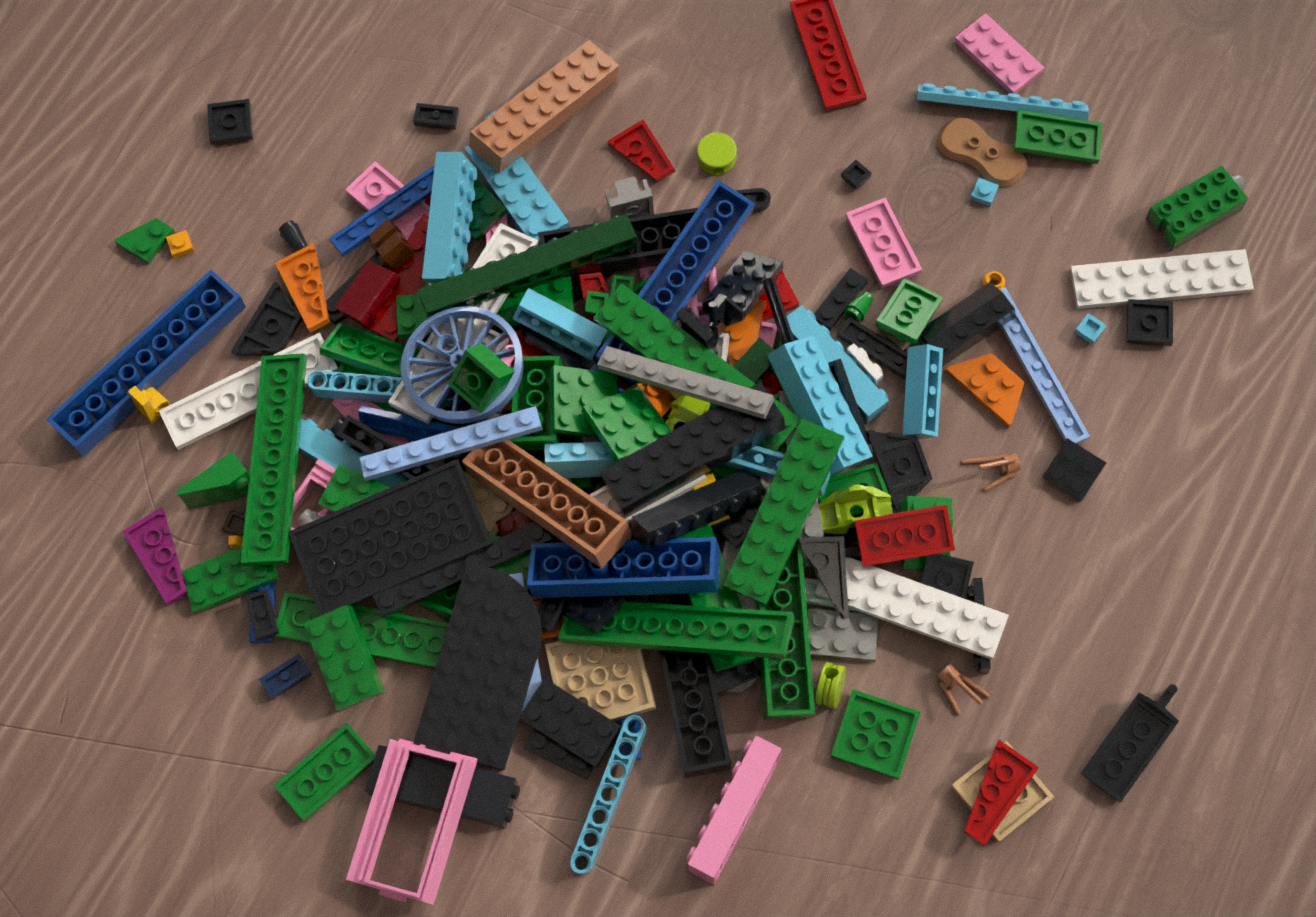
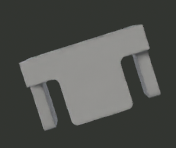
[604,177,654,219]

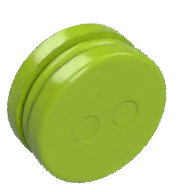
[697,133,737,175]
[816,662,846,709]

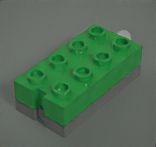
[1146,165,1248,252]

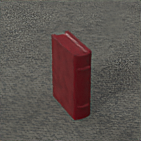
[334,260,401,327]

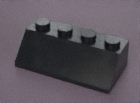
[920,282,1016,367]

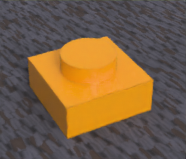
[166,230,194,259]

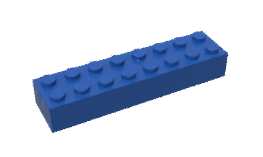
[527,537,720,598]

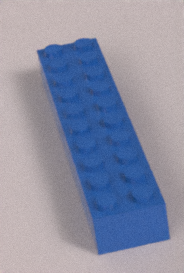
[595,180,755,387]
[46,270,246,457]

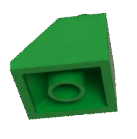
[448,343,515,413]

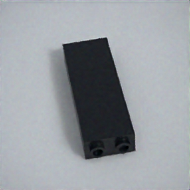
[365,745,520,829]

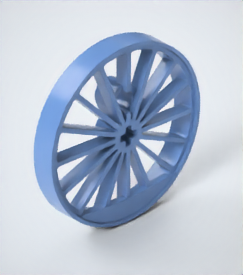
[401,306,523,424]

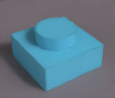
[970,178,999,207]
[1074,313,1107,345]

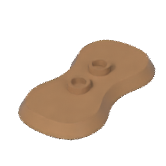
[937,118,1028,188]

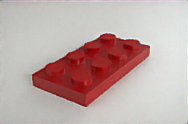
[854,504,955,567]

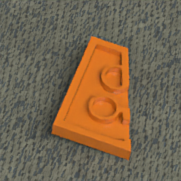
[725,300,766,367]

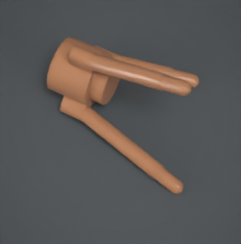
[961,453,1021,492]
[937,664,990,715]

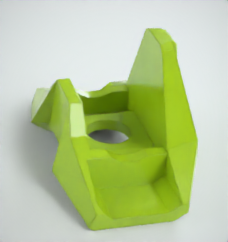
[665,394,710,432]
[819,484,893,534]

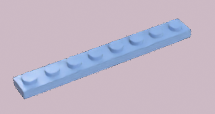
[1000,287,1090,444]
[360,406,543,481]

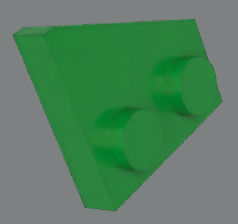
[114,218,175,265]

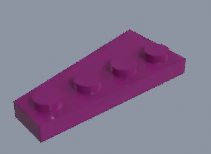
[122,507,188,606]

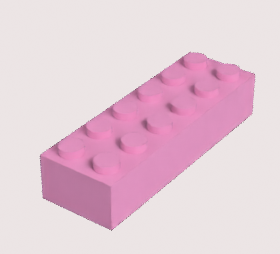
[686,736,782,885]

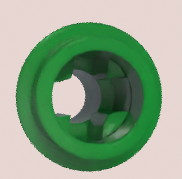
[844,292,874,322]

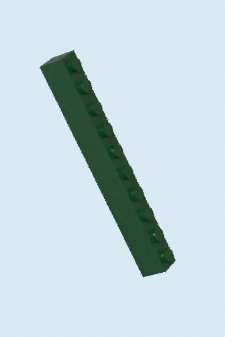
[418,214,637,318]

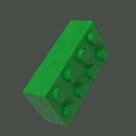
[510,356,563,451]
[303,605,386,711]

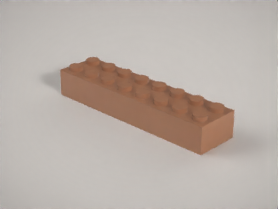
[469,40,620,173]
[462,440,632,569]

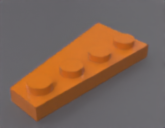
[275,243,330,333]

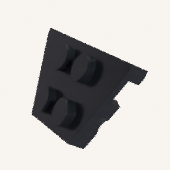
[231,282,303,355]
[867,430,933,513]

